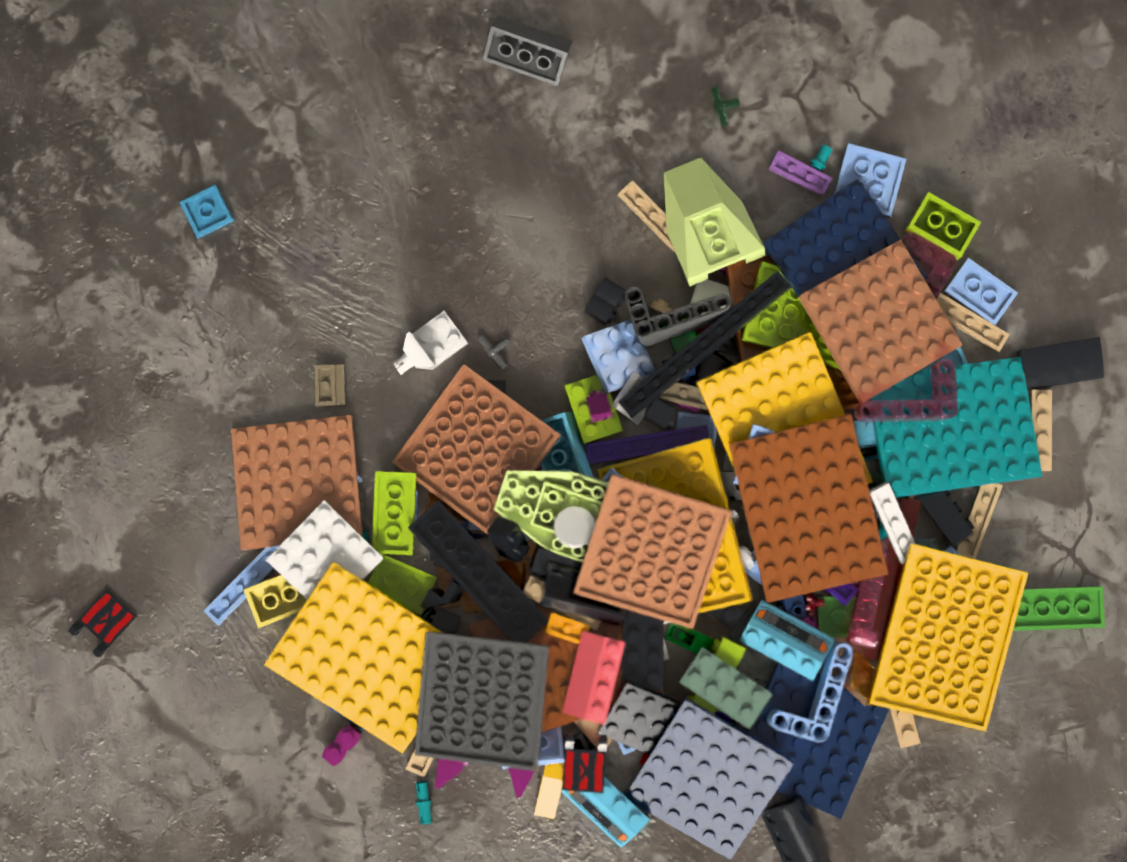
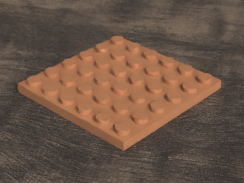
[798,240,962,404]
[392,364,561,535]
[231,415,363,550]
[574,474,732,629]

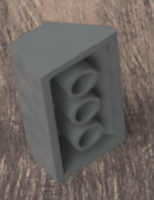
[483,15,573,86]

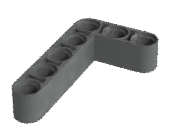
[625,287,733,346]

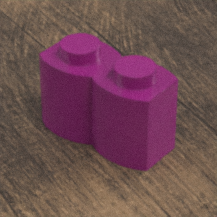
[322,724,362,766]

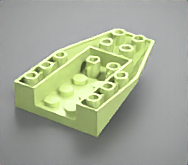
[664,158,765,286]
[494,470,609,562]

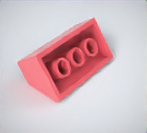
[562,631,625,724]

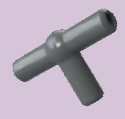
[477,335,510,369]

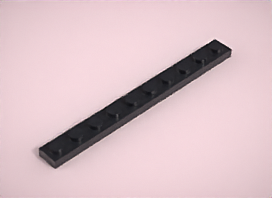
[618,271,792,418]

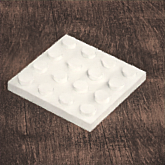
[267,501,383,600]

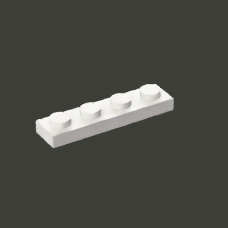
[869,482,915,564]

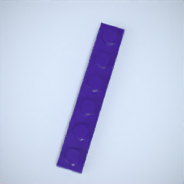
[586,425,709,464]

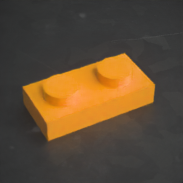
[544,612,590,644]

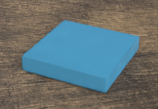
[180,184,234,238]

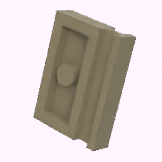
[314,364,346,406]

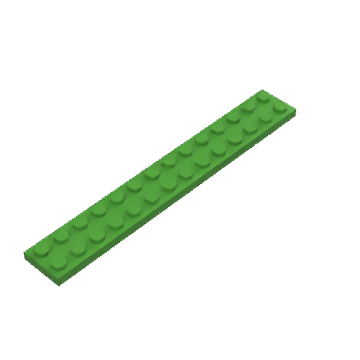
[817,586,1105,637]

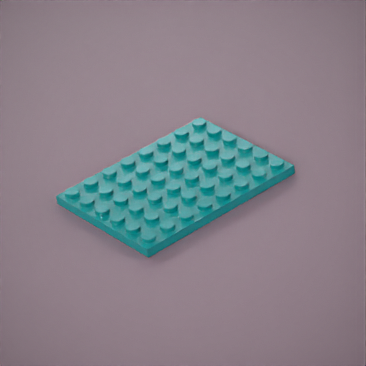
[869,357,1043,498]

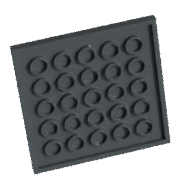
[415,631,550,771]

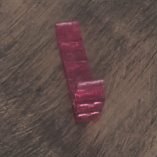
[901,233,957,300]
[854,359,958,422]
[846,548,889,649]

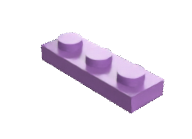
[769,150,832,197]

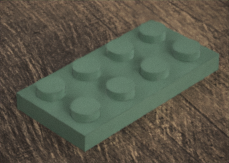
[679,647,772,729]

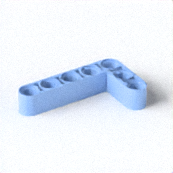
[767,641,853,742]

